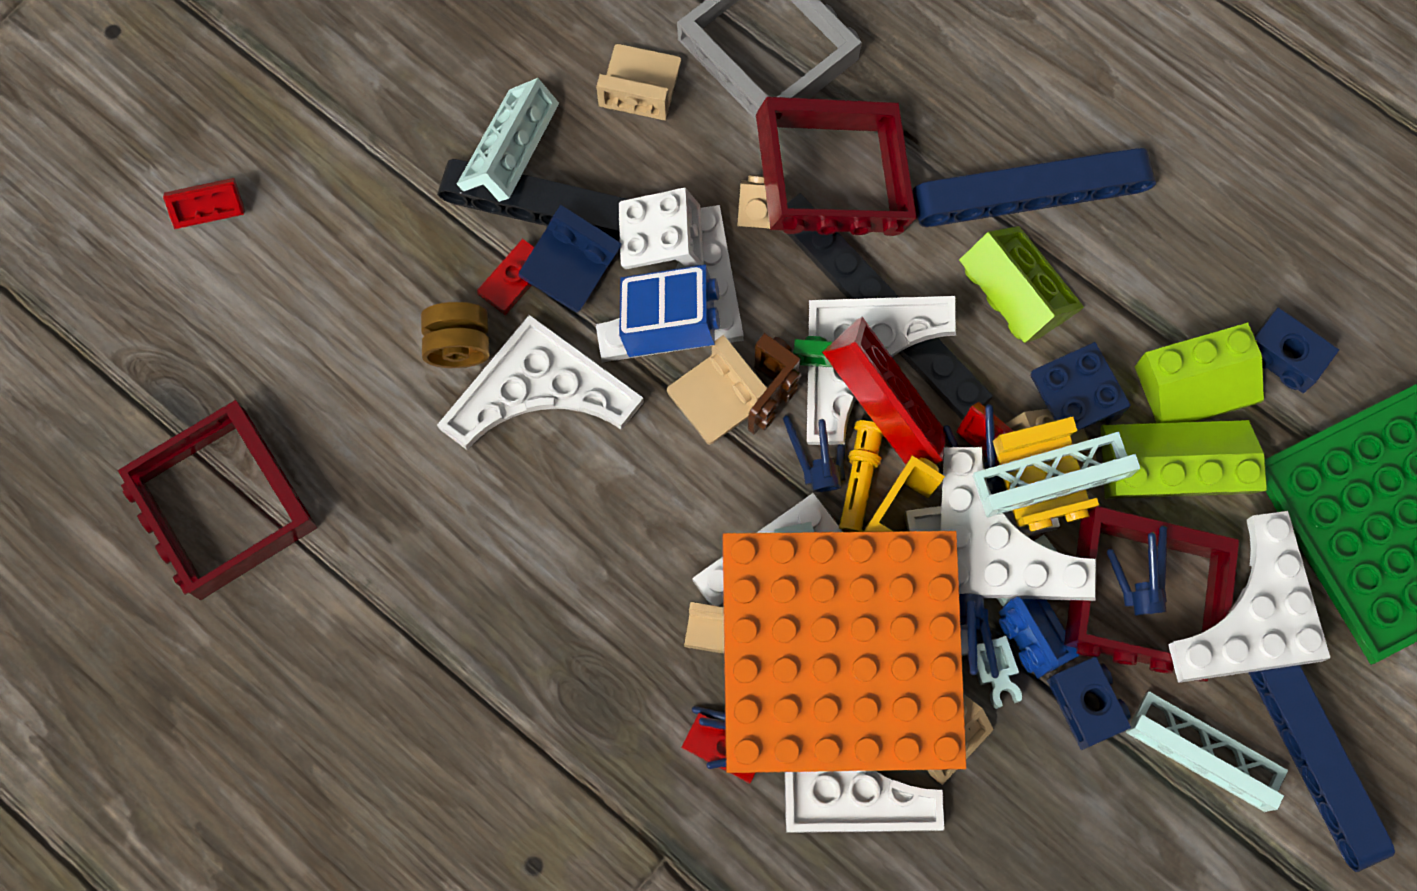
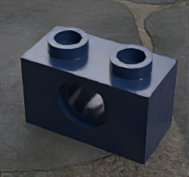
[1254,308,1339,393]
[1047,656,1131,750]

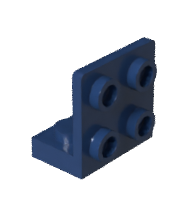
[518,205,622,313]
[1030,342,1131,431]

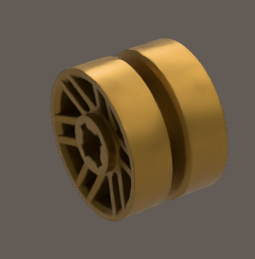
[421,302,490,368]

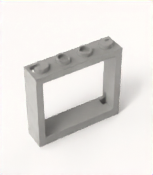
[677,0,862,120]

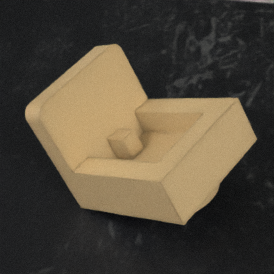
[737,175,770,229]

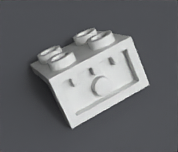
[619,188,704,269]

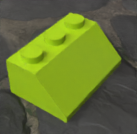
[959,226,1084,343]
[1134,323,1264,423]

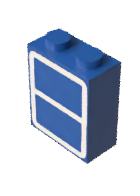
[619,264,720,357]

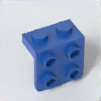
[998,596,1080,679]

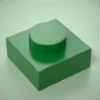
[793,336,833,367]

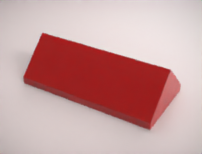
[822,317,946,465]

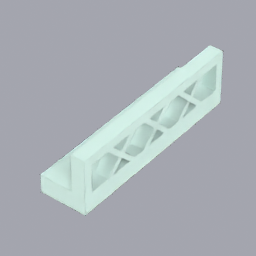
[457,78,559,202]
[973,432,1140,518]
[1126,691,1288,812]

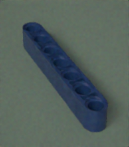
[912,148,1156,227]
[1248,665,1395,872]

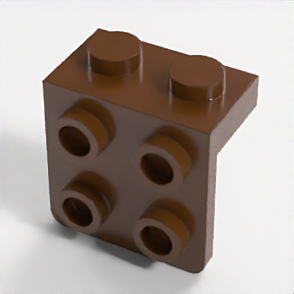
[748,333,801,435]

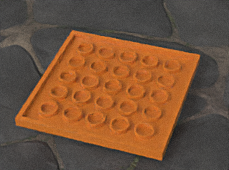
[722,531,966,773]

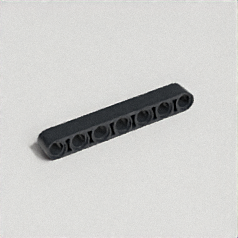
[437,159,629,242]

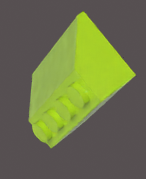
[1101,420,1267,499]

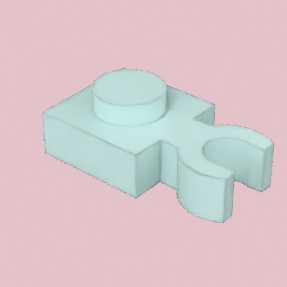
[977,636,1022,709]

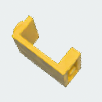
[993,417,1099,532]
[863,456,945,532]

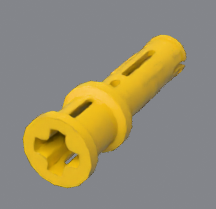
[838,420,884,532]

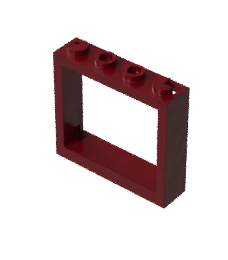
[756,97,916,236]
[117,400,318,601]
[1064,506,1239,682]

